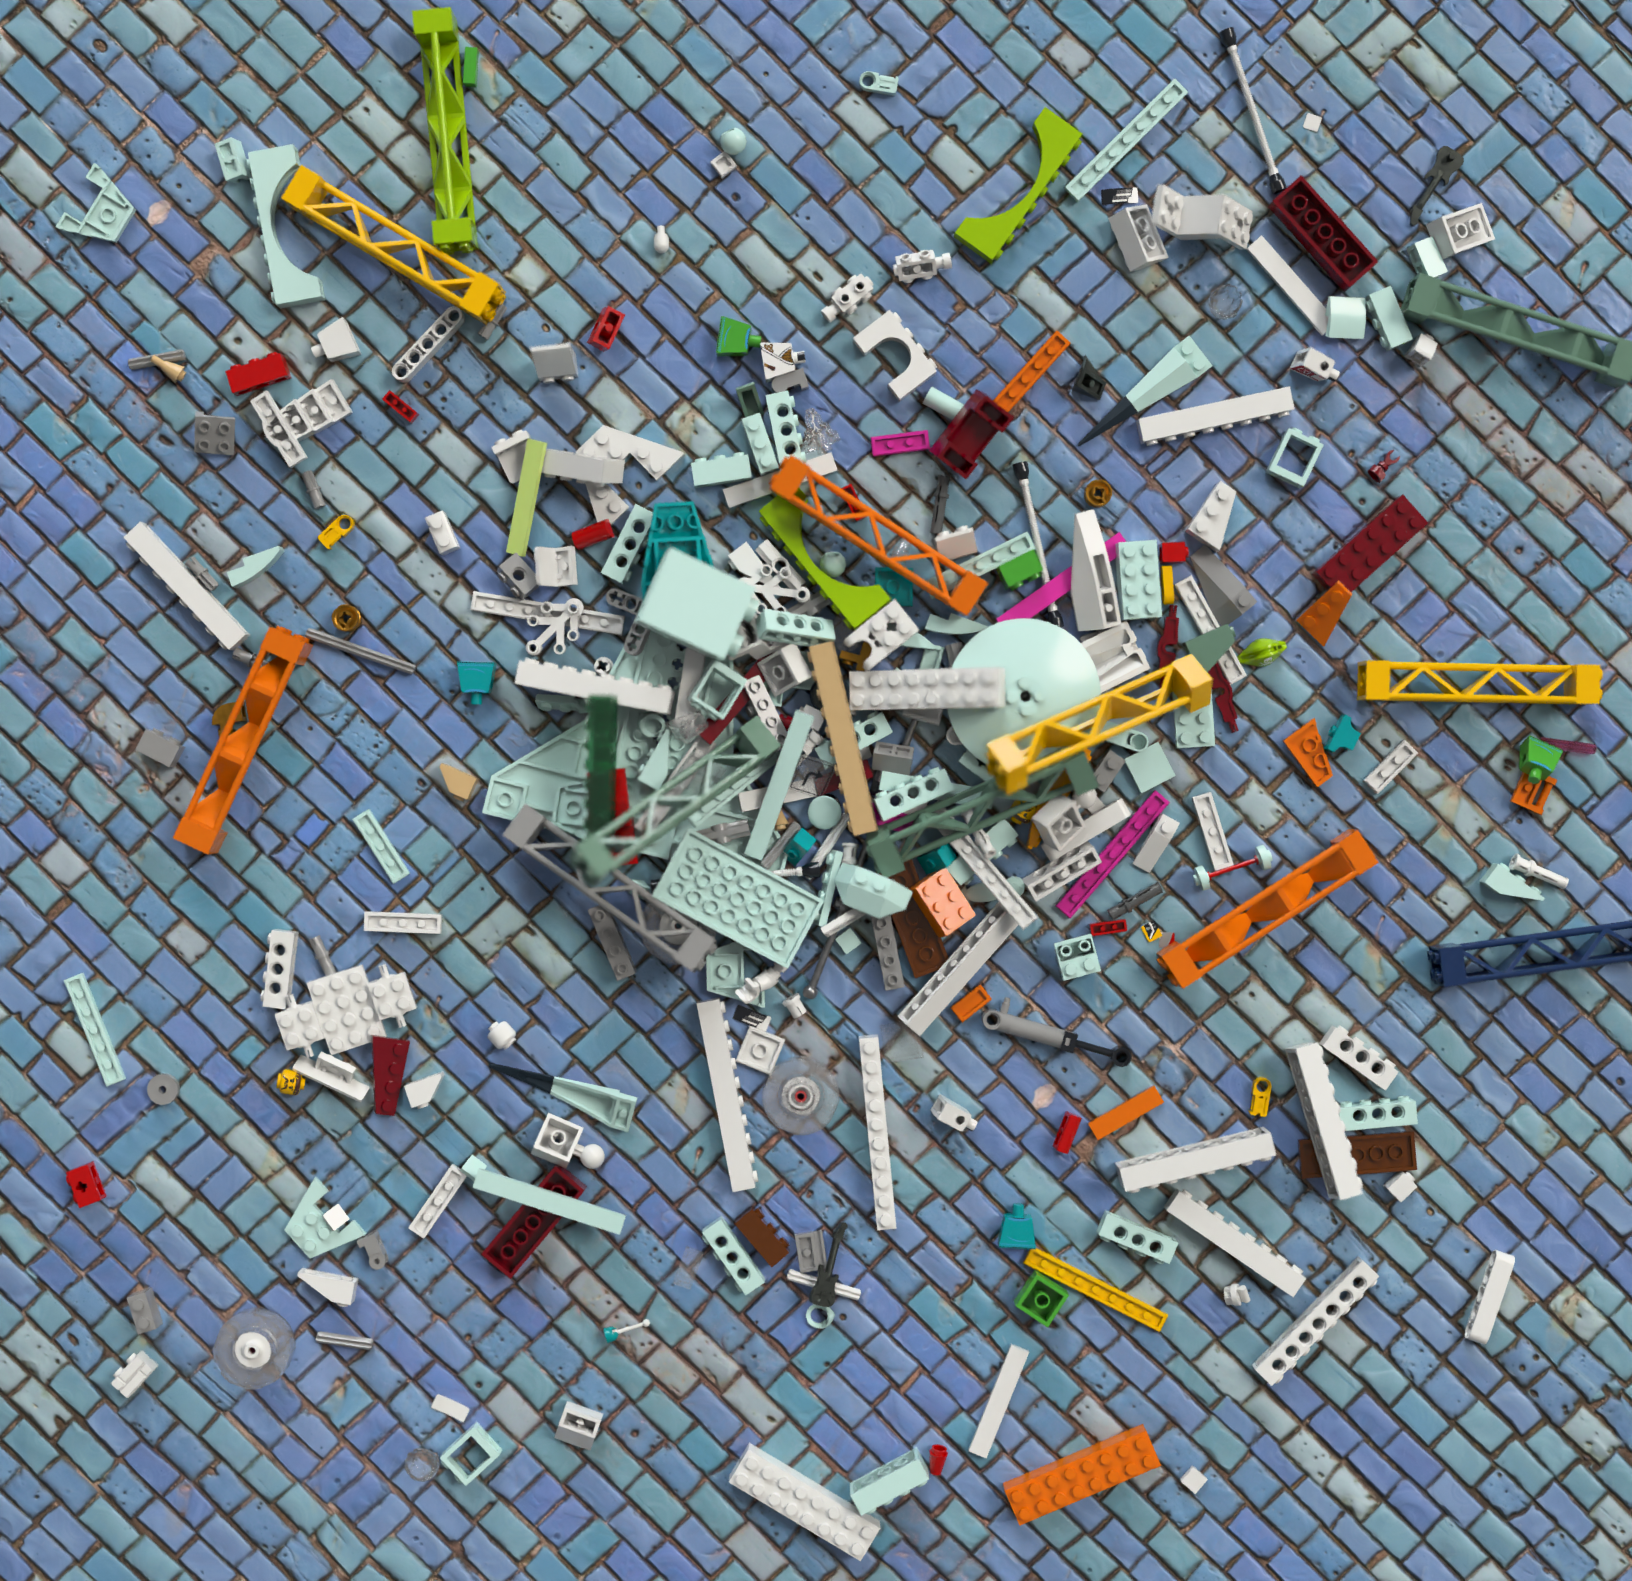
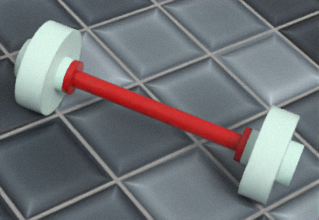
[1193,845,1273,891]

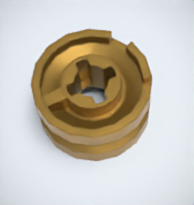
[1084,479,1112,508]
[332,604,361,632]

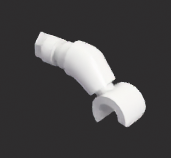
[734,962,787,1004]

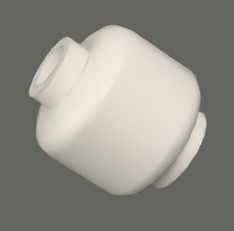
[488,1021,516,1050]

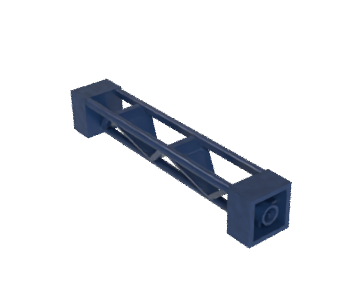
[1427,920,1632,987]

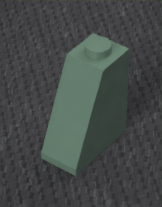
[1182,623,1236,672]

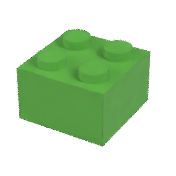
[996,549,1043,591]
[1014,1269,1069,1327]

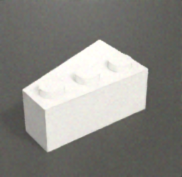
[1185,481,1236,552]

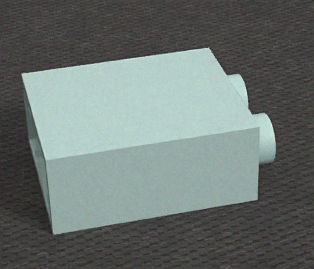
[634,547,760,661]

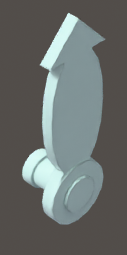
[961,876,1025,904]

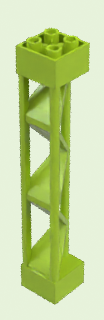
[412,7,478,255]

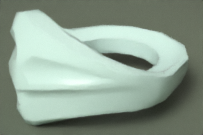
[637,712,666,738]
[806,1304,835,1329]

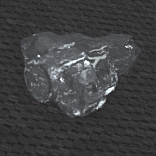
[803,408,841,455]

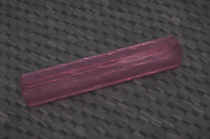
[1539,737,1597,754]

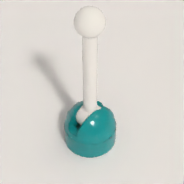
[603,1319,650,1343]

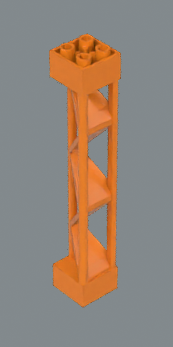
[769,455,988,616]
[173,625,313,854]
[1156,829,1379,989]

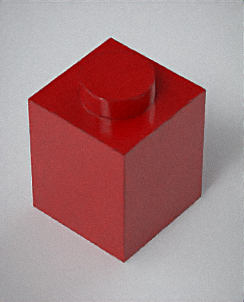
[1159,542,1189,564]

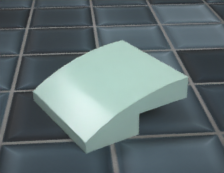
[1325,296,1366,339]

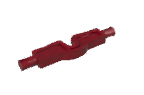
[1156,605,1179,689]
[1207,661,1239,733]

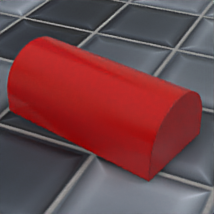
[572,519,615,550]
[1052,1111,1082,1154]

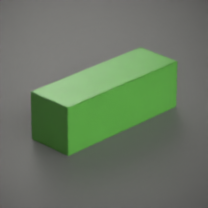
[463,47,479,87]

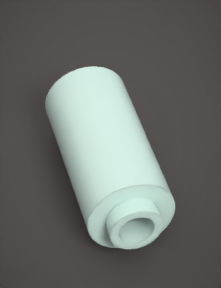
[922,387,964,420]

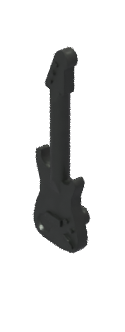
[1410,146,1464,226]
[809,1222,848,1307]

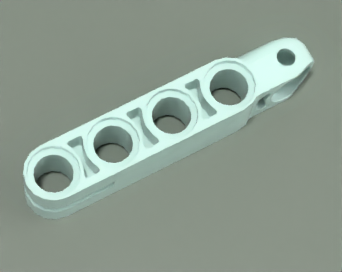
[1100,721,1149,752]

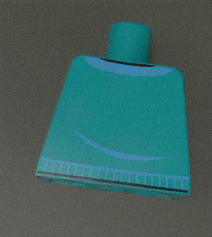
[457,662,497,705]
[998,1203,1036,1249]

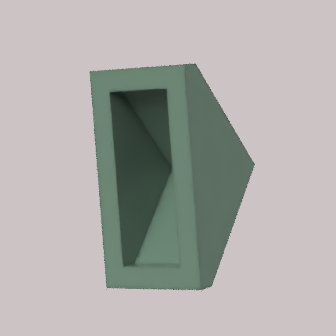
[735,382,764,417]

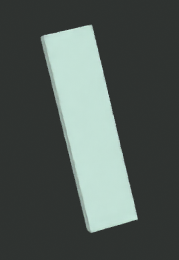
[352,809,411,884]

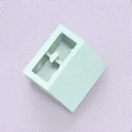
[1054,934,1101,981]

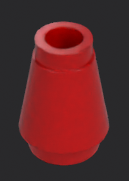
[929,1444,948,1476]

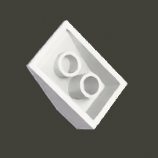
[1426,203,1495,259]
[531,343,578,383]

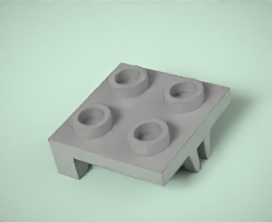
[194,411,235,455]

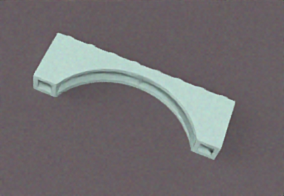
[246,144,325,308]

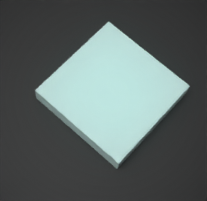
[1124,742,1176,793]

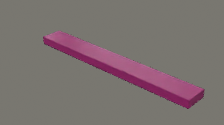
[995,532,1126,623]
[1055,790,1170,919]

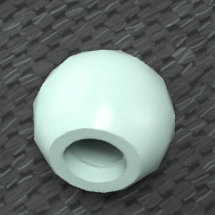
[720,128,747,155]
[819,552,846,578]

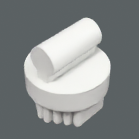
[1224,1284,1250,1306]

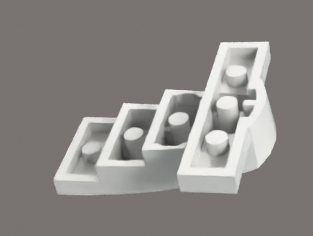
[250,379,353,468]

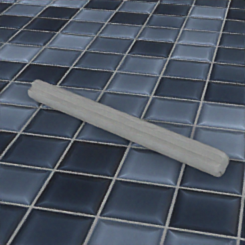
[305,628,416,674]

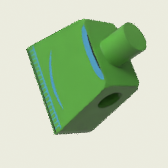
[716,316,762,356]
[1519,735,1563,784]

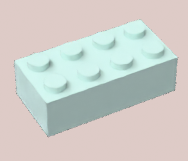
[1115,540,1162,621]
[850,1447,929,1516]

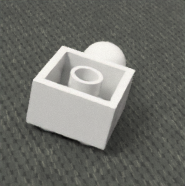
[1032,789,1097,852]
[531,1113,605,1169]

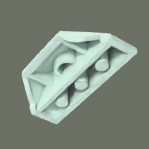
[834,863,913,919]

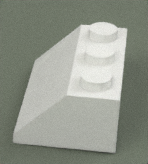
[1108,204,1169,272]

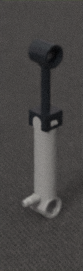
[982,997,1132,1067]

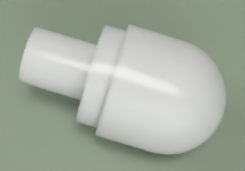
[654,226,669,253]

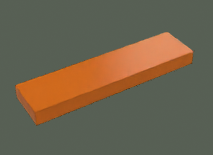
[1088,1085,1164,1140]

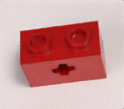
[587,306,625,352]
[66,1161,107,1208]

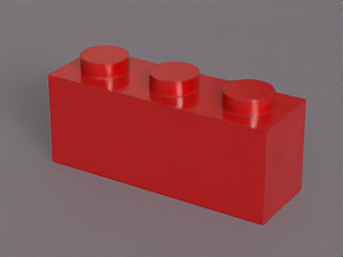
[225,352,291,396]

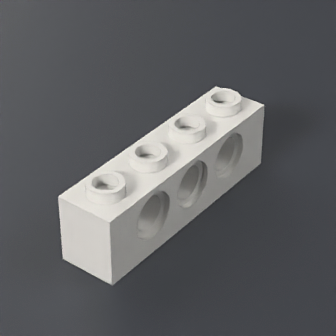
[1022,841,1102,901]
[261,929,299,1009]
[1319,1025,1399,1091]

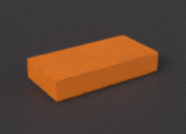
[950,984,992,1023]

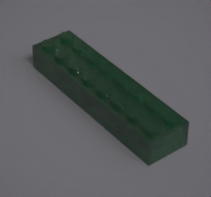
[583,695,618,854]

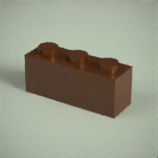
[735,1205,790,1267]

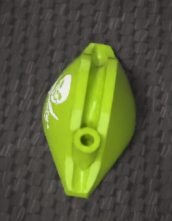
[1237,638,1287,667]

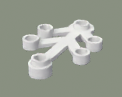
[739,564,810,614]
[526,598,584,655]

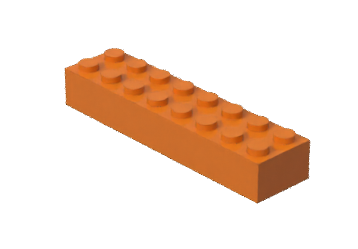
[1003,1424,1161,1526]

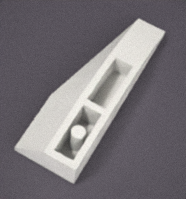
[1071,509,1121,631]

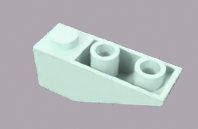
[637,729,670,790]
[1479,863,1545,901]

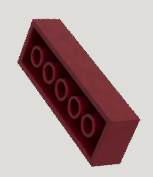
[1268,175,1379,292]
[1312,494,1428,592]
[481,1165,587,1279]

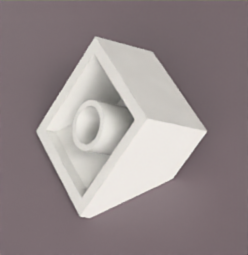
[757,644,813,697]

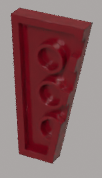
[371,1035,410,1116]

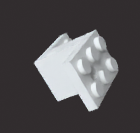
[1151,185,1253,250]

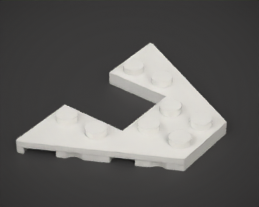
[576,425,685,526]

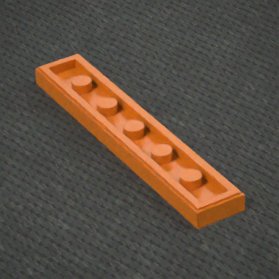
[994,331,1071,412]

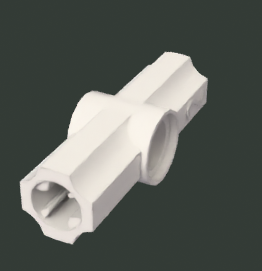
[755,539,806,590]

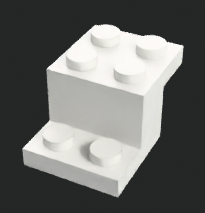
[727,609,790,661]

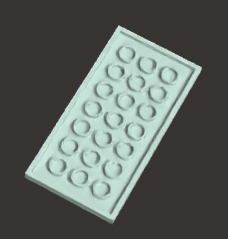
[652,828,824,969]

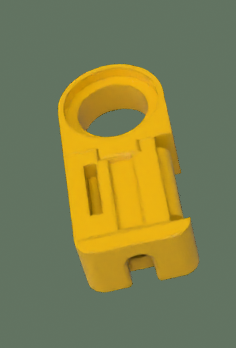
[318,515,355,550]
[1160,565,1174,605]
[1248,1077,1272,1117]

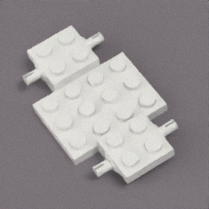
[274,964,417,1058]

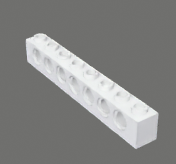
[1252,1256,1379,1386]

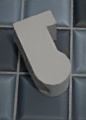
[772,368,809,393]
[357,1230,388,1270]

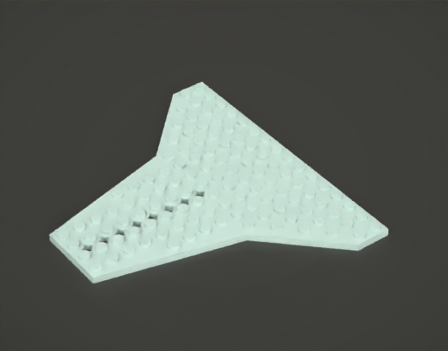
[482,625,788,878]

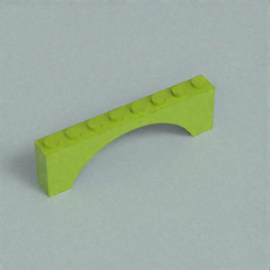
[954,107,1082,264]
[759,488,892,631]

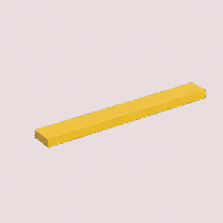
[1023,1248,1168,1332]

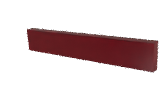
[696,651,776,745]

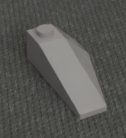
[1190,545,1257,626]

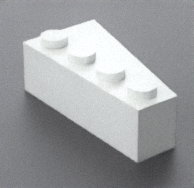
[542,449,625,487]

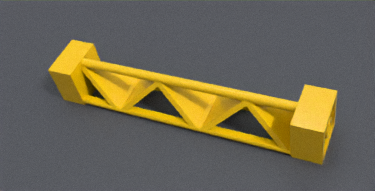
[281,165,506,325]
[986,654,1212,795]
[1357,660,1603,705]

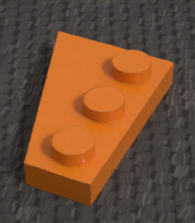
[1296,581,1352,647]
[1282,718,1333,787]

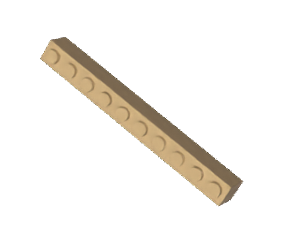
[807,641,878,836]

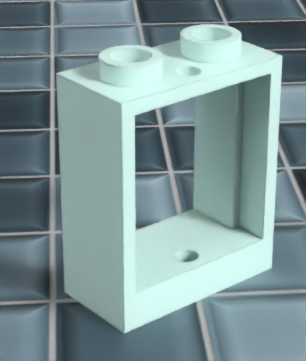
[1265,428,1324,489]
[687,659,747,721]
[440,1422,502,1486]

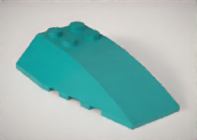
[641,501,714,602]

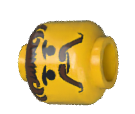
[1009,800,1036,825]
[276,1069,306,1095]

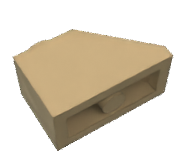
[440,763,479,802]

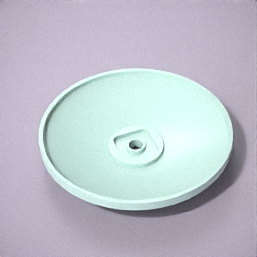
[947,618,1101,773]

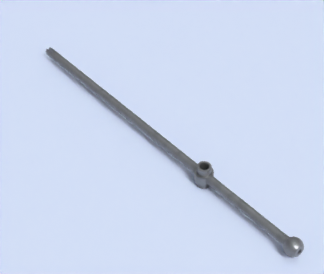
[803,719,919,999]

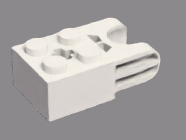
[843,599,919,671]

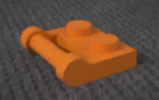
[1510,772,1557,815]

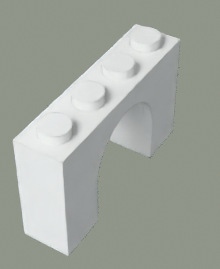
[853,310,937,402]

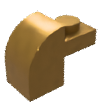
[839,642,872,671]
[212,702,247,738]

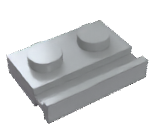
[795,1230,827,1273]

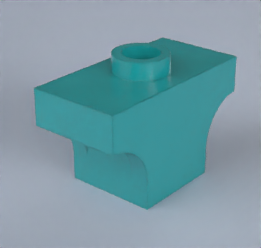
[1324,714,1361,752]
[783,828,817,866]
[917,843,957,874]

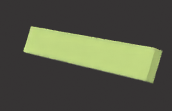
[506,439,547,557]

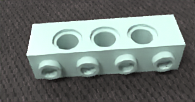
[766,391,807,470]
[601,504,653,584]
[756,609,836,647]
[814,711,893,769]
[872,767,954,821]
[1339,1096,1418,1131]
[1096,1210,1178,1264]
[702,1216,765,1295]

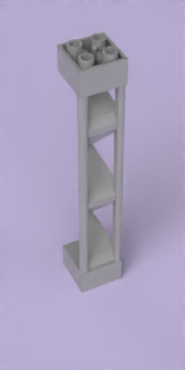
[503,804,718,973]

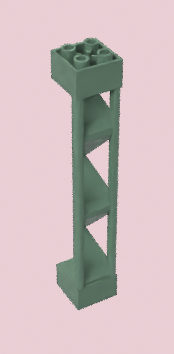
[1400,272,1632,388]
[568,715,781,888]
[864,746,1099,878]

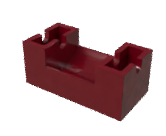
[929,389,1014,479]

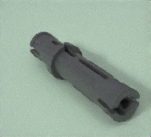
[930,475,950,534]
[1107,882,1163,921]

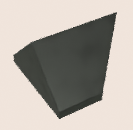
[1072,355,1107,400]

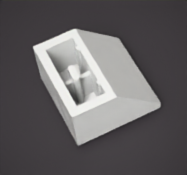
[933,526,977,564]
[554,1401,603,1450]

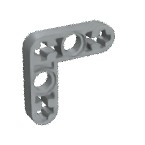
[606,588,651,656]

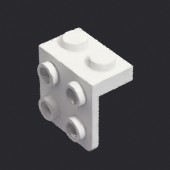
[491,430,531,484]
[534,546,578,587]

